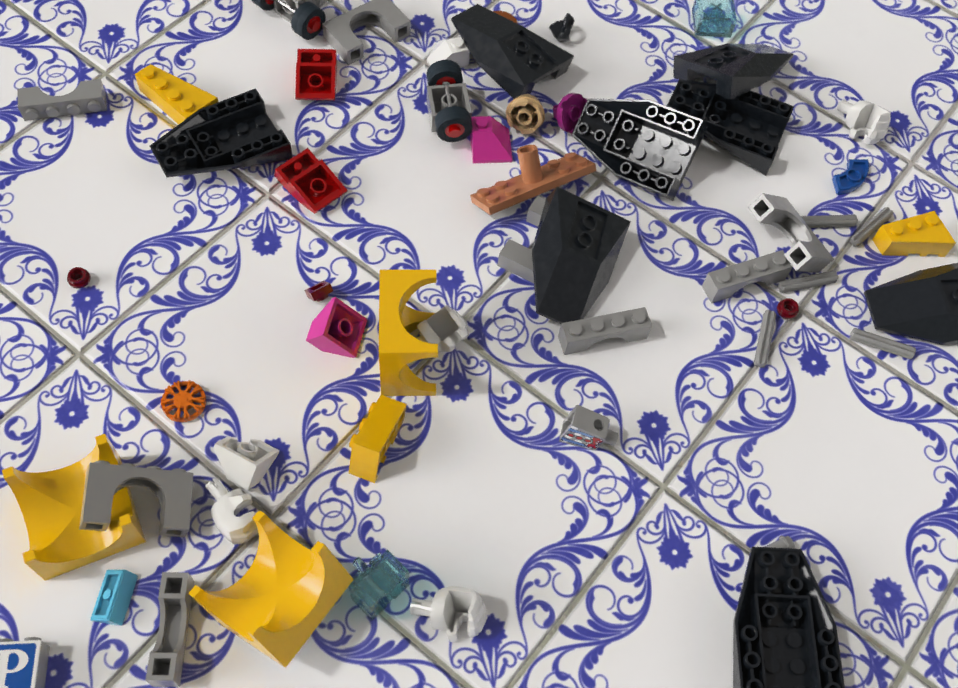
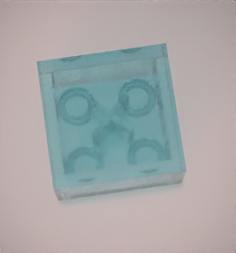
[692,0,737,38]

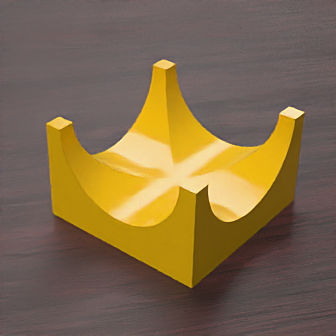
[379,270,438,396]
[2,434,146,581]
[188,511,354,668]

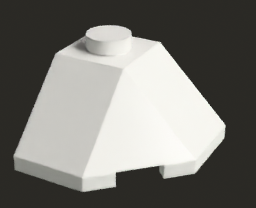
[427,36,470,68]
[214,436,280,490]

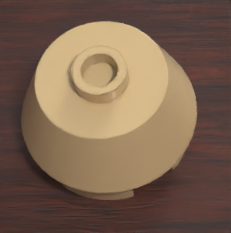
[506,94,545,134]

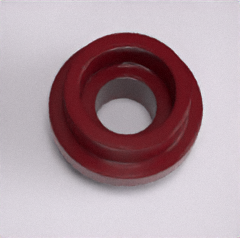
[67,267,91,289]
[777,298,799,319]

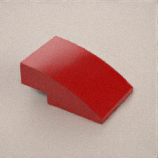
[295,49,337,100]
[274,148,348,214]

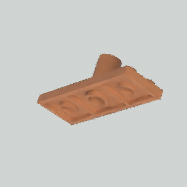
[470,145,596,215]

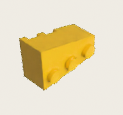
[872,211,956,257]
[349,395,407,483]

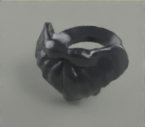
[549,13,575,41]

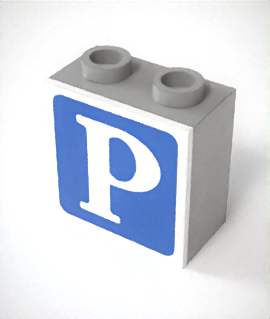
[0,637,50,688]

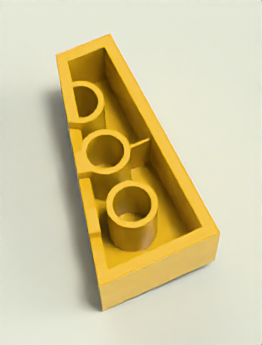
[134,64,218,125]

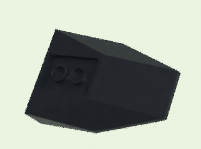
[451,4,574,99]
[673,43,794,99]
[667,79,794,176]
[150,88,293,178]
[572,99,708,201]
[532,187,631,324]
[864,263,958,345]
[733,547,845,688]

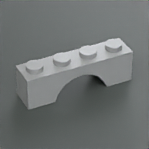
[17,79,107,121]
[702,250,793,303]
[558,307,652,355]
[145,572,195,687]

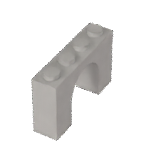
[322,0,410,65]
[748,193,834,273]
[497,195,546,283]
[79,461,193,537]

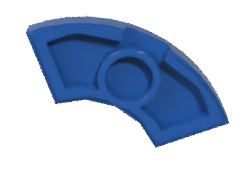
[832,159,869,195]

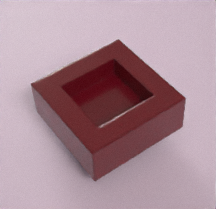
[304,281,333,302]

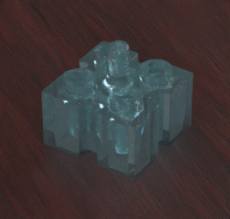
[349,549,409,621]

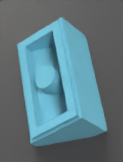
[90,570,138,625]

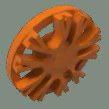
[161,380,206,422]

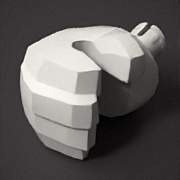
[837,99,891,144]
[417,305,469,352]
[205,477,258,544]
[410,586,488,642]

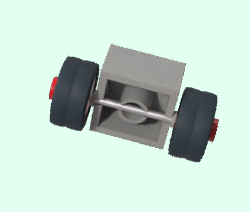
[252,0,326,40]
[426,60,472,142]

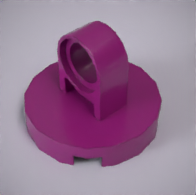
[552,93,587,133]

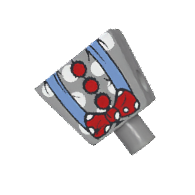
[559,405,618,450]

